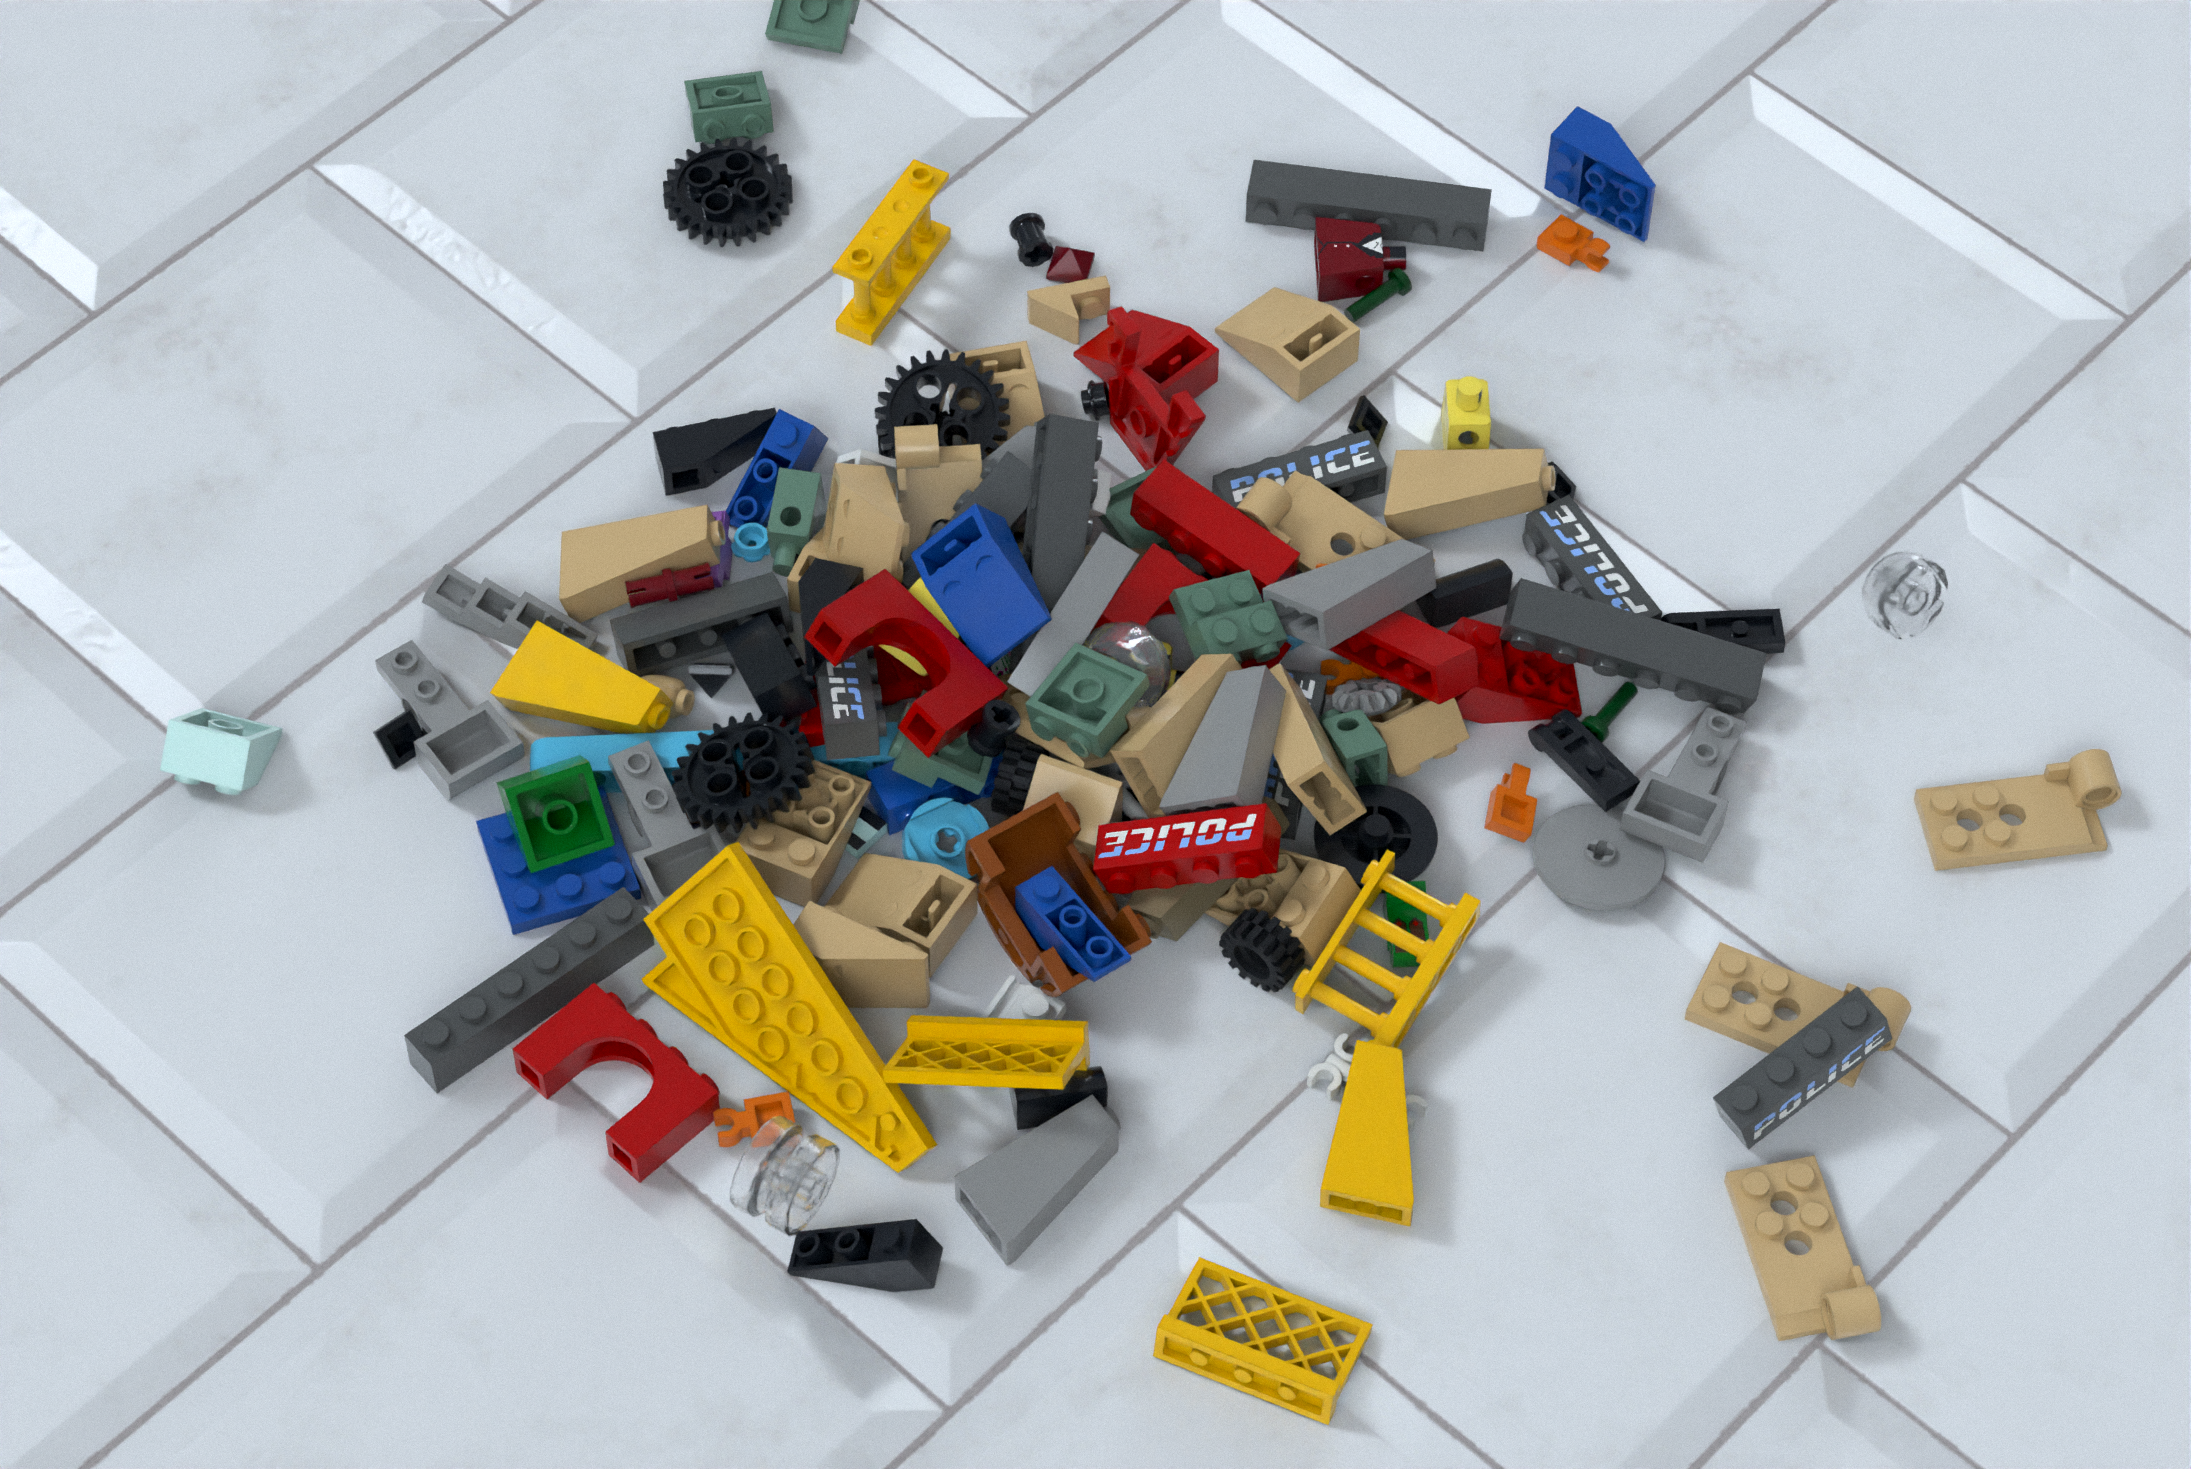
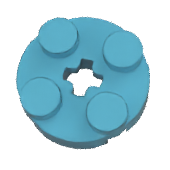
[902,797,990,881]

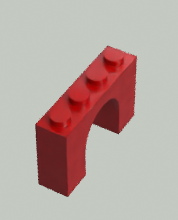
[1090,543,1291,669]
[804,569,1008,758]
[512,983,720,1183]

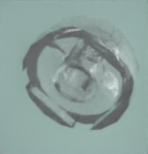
[1862,552,1948,639]

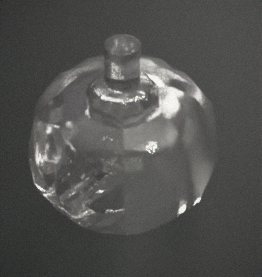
[1083,621,1171,709]

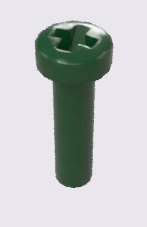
[1344,268,1412,323]
[1581,681,1638,743]

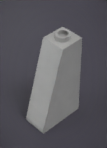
[1262,539,1436,650]
[1159,665,1286,816]
[954,1094,1121,1266]

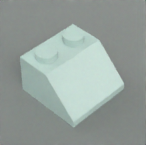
[160,708,283,795]

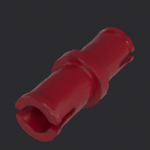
[625,562,715,608]

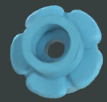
[731,523,770,562]

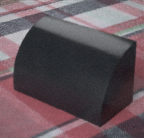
[1415,559,1513,628]
[1009,1066,1108,1130]

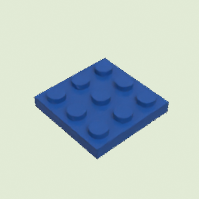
[476,786,641,935]

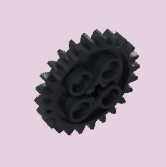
[663,138,793,247]
[875,349,1010,460]
[672,712,815,833]

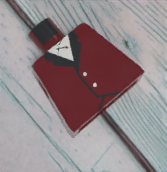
[1314,217,1406,302]

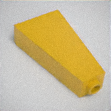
[490,620,673,734]
[1320,1040,1414,1226]

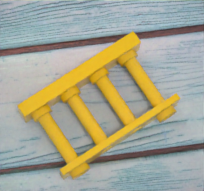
[832,159,951,346]
[1292,849,1481,1048]

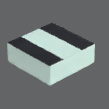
[845,806,887,859]

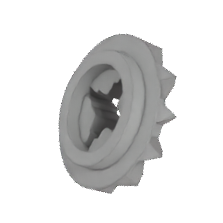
[1331,676,1402,716]

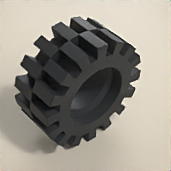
[991,736,1050,817]
[1219,908,1306,992]

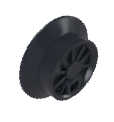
[1314,784,1438,894]

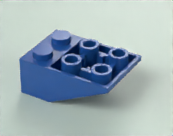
[1544,106,1656,242]
[911,503,1052,668]

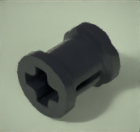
[1009,213,1053,267]
[967,700,1021,758]

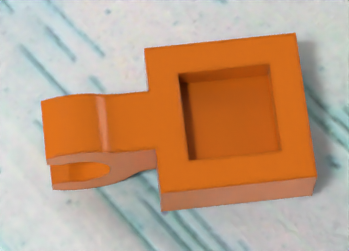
[1537,214,1610,272]
[1484,763,1537,843]

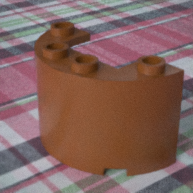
[965,792,1152,997]

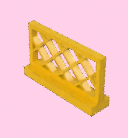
[883,1015,1090,1090]
[1153,1257,1373,1425]

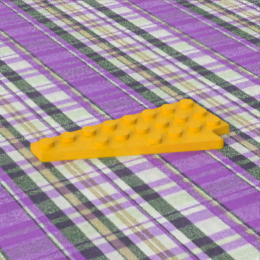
[641,842,937,1173]

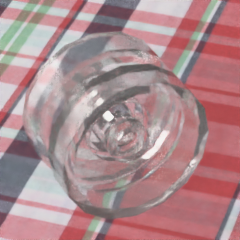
[730,1116,840,1236]

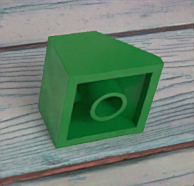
[496,755,615,873]

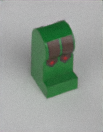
[1383,881,1429,968]

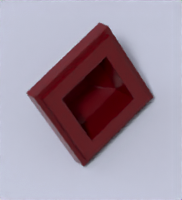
[1046,246,1095,283]

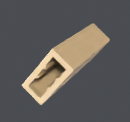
[1384,449,1556,540]
[559,505,726,623]
[1110,654,1242,818]
[1269,663,1367,835]

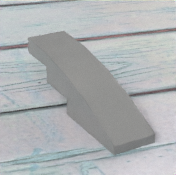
[1007,531,1139,697]
[422,564,599,649]

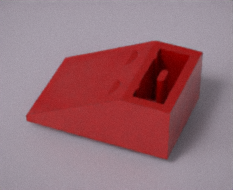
[1073,309,1219,404]
[1447,617,1582,724]

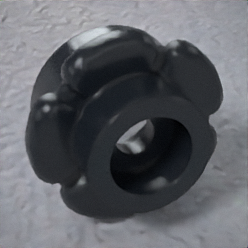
[1081,380,1110,421]

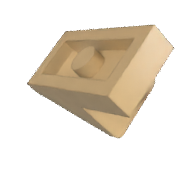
[1027,275,1110,345]

